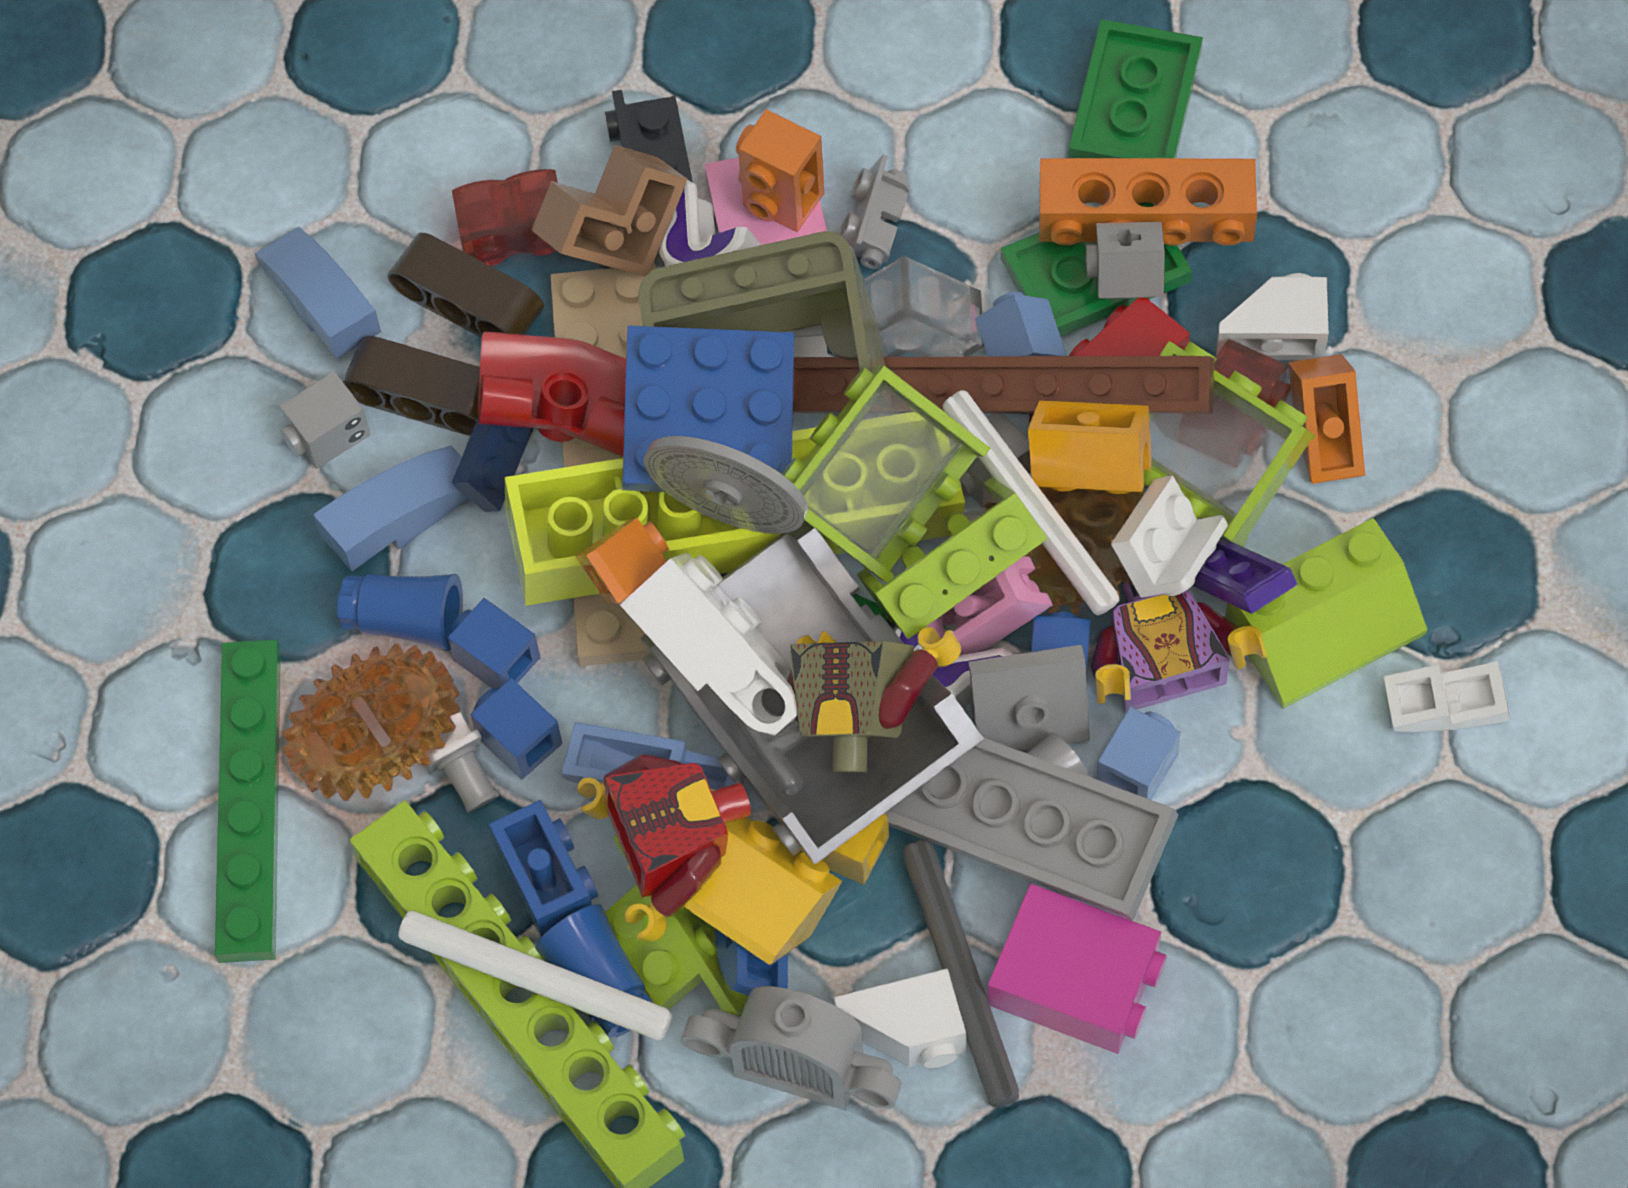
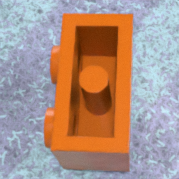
[736,109,825,233]

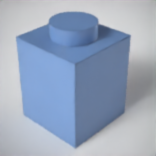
[975,292,1067,356]
[1096,707,1181,800]

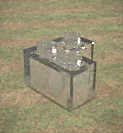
[832,256,984,357]

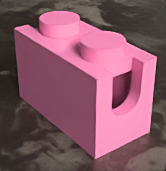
[926,556,1053,655]

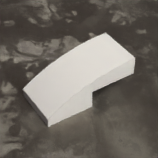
[1384,661,1511,732]

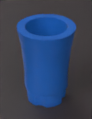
[337,574,463,651]
[535,904,653,1038]

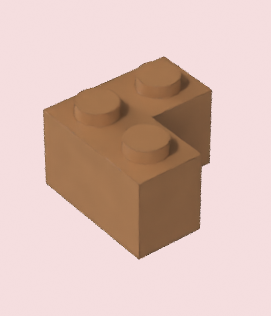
[532,145,688,276]

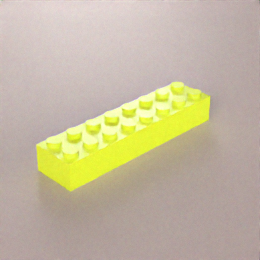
[505,412,965,606]

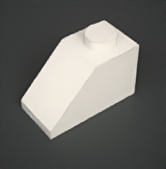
[1216,273,1329,360]
[834,969,966,1068]

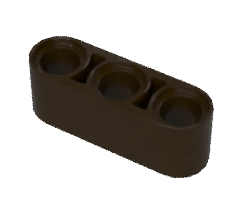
[387,232,545,338]
[342,336,479,436]

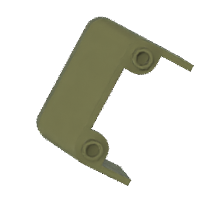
[638,231,891,408]

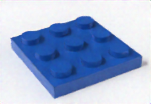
[622,326,794,492]

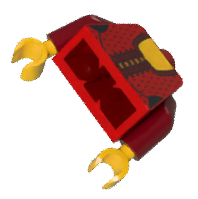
[577,754,751,942]

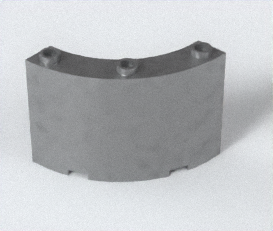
[640,521,984,864]

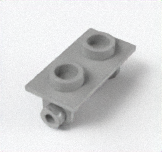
[838,154,910,269]

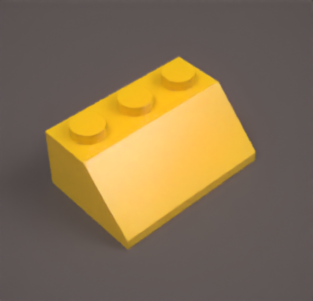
[627,789,842,965]

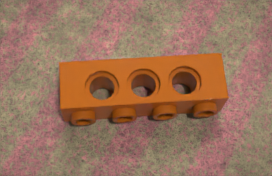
[1039,158,1257,245]

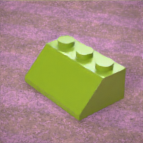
[1225,518,1428,709]

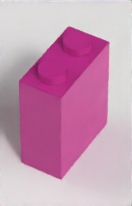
[988,883,1167,1054]

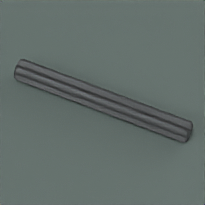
[903,840,1019,1107]

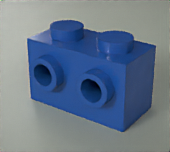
[489,800,599,938]

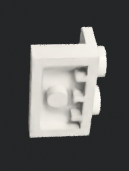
[1111,475,1228,598]

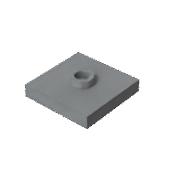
[969,645,1090,751]

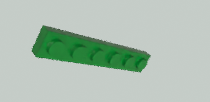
[215,640,281,963]

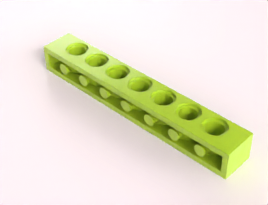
[349,800,685,1188]

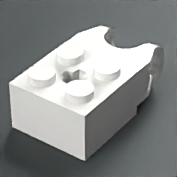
[620,553,798,735]

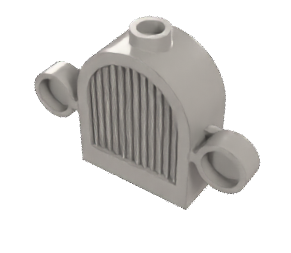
[681,986,902,1111]

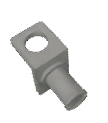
[400,692,499,813]

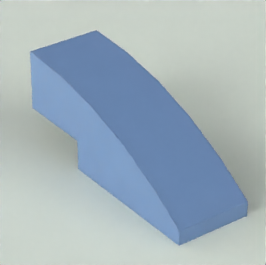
[254,227,381,359]
[313,445,469,571]
[561,722,744,790]

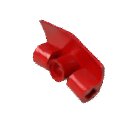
[478,332,626,457]

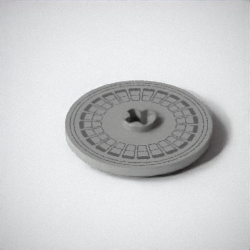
[644,436,808,534]

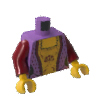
[1090,577,1267,713]

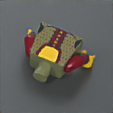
[786,627,961,773]

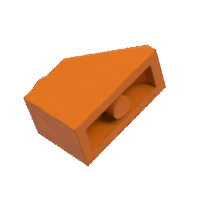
[1288,354,1365,484]
[575,518,669,604]

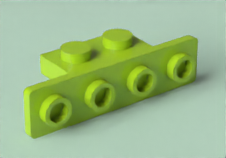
[605,834,748,1016]

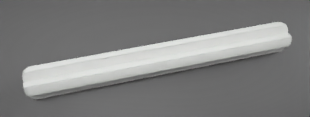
[942,390,1119,615]
[398,911,672,1040]

